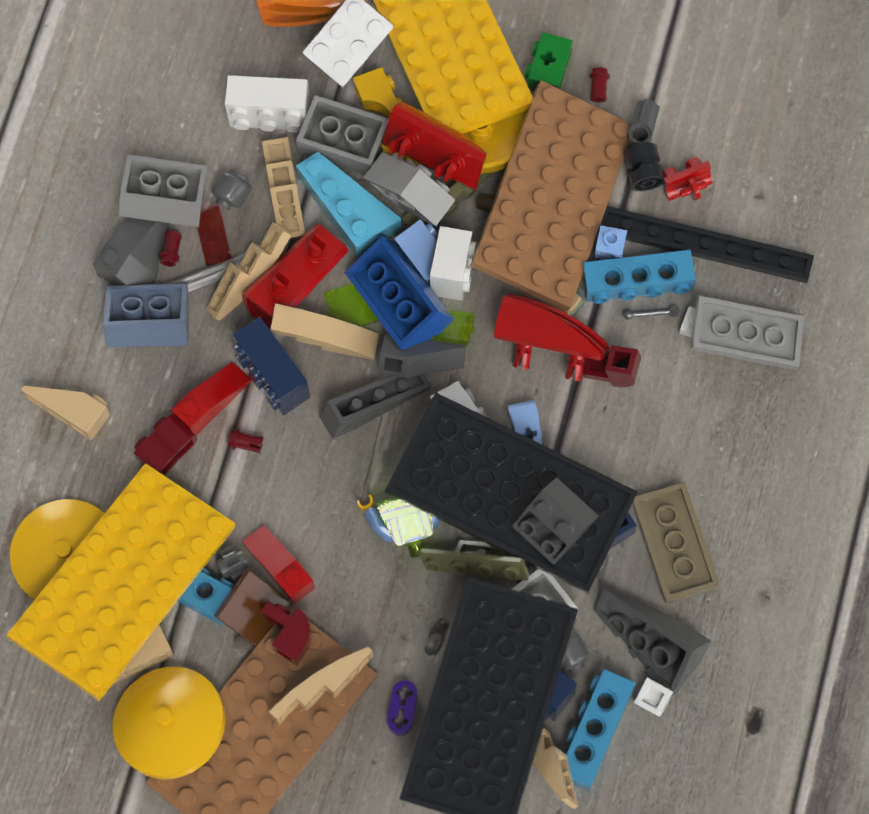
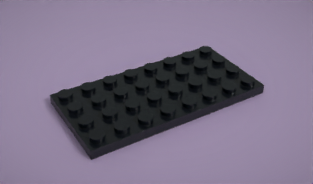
[385,392,638,593]
[399,577,579,814]

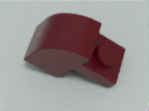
[583,345,641,387]
[261,602,312,666]

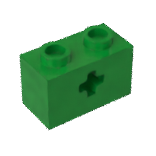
[524,32,573,91]

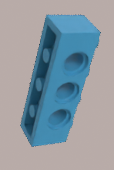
[583,250,696,304]
[177,568,234,626]
[566,669,635,791]

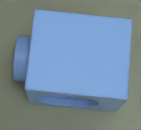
[594,226,627,261]

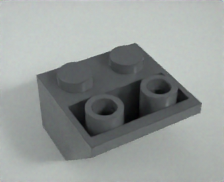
[512,478,599,565]

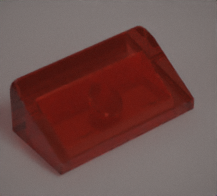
[197,205,232,266]

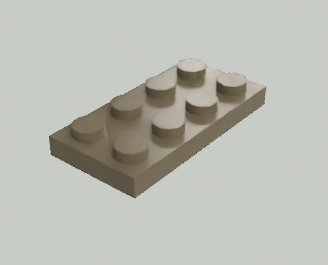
[632,482,720,604]

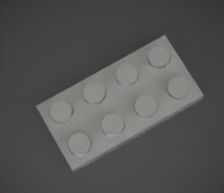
[690,296,804,370]

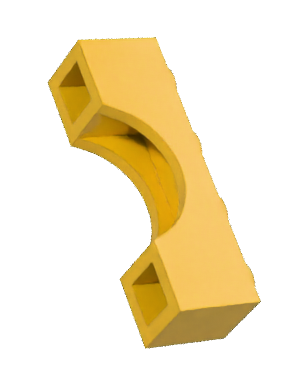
[353,67,421,166]

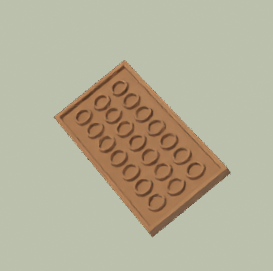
[470,80,631,311]
[145,606,378,814]

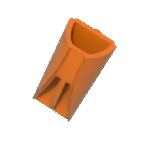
[256,0,367,27]

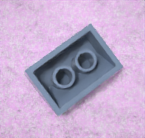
[103,283,190,348]

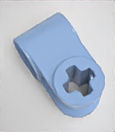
[507,399,542,444]

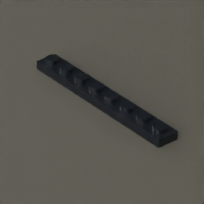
[597,206,814,283]

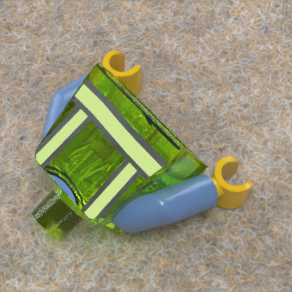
[357,494,440,558]

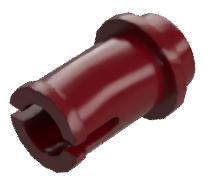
[589,67,610,103]
[158,231,182,267]
[228,429,264,454]

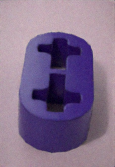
[387,680,418,736]

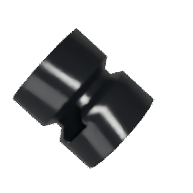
[623,142,665,191]

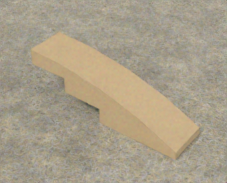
[262,137,305,239]
[206,222,292,321]
[270,304,379,360]
[269,647,374,725]
[534,728,578,809]

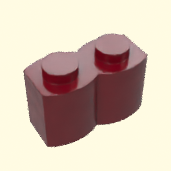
[134,414,198,476]

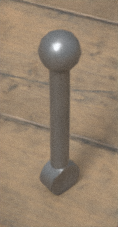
[623,305,680,320]

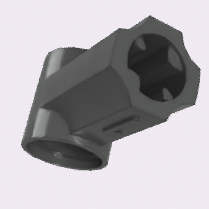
[627,99,660,149]

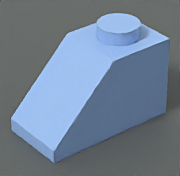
[395,219,438,285]

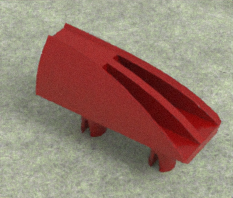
[382,102,486,191]
[243,224,348,330]
[494,293,610,381]

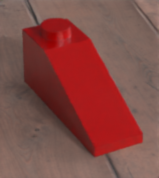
[171,362,252,435]
[242,525,315,606]

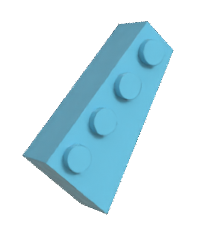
[296,152,402,259]

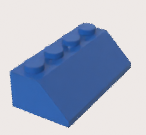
[344,236,454,350]

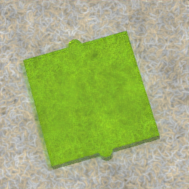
[324,284,379,327]
[430,310,475,346]

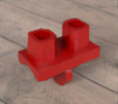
[663,157,713,201]

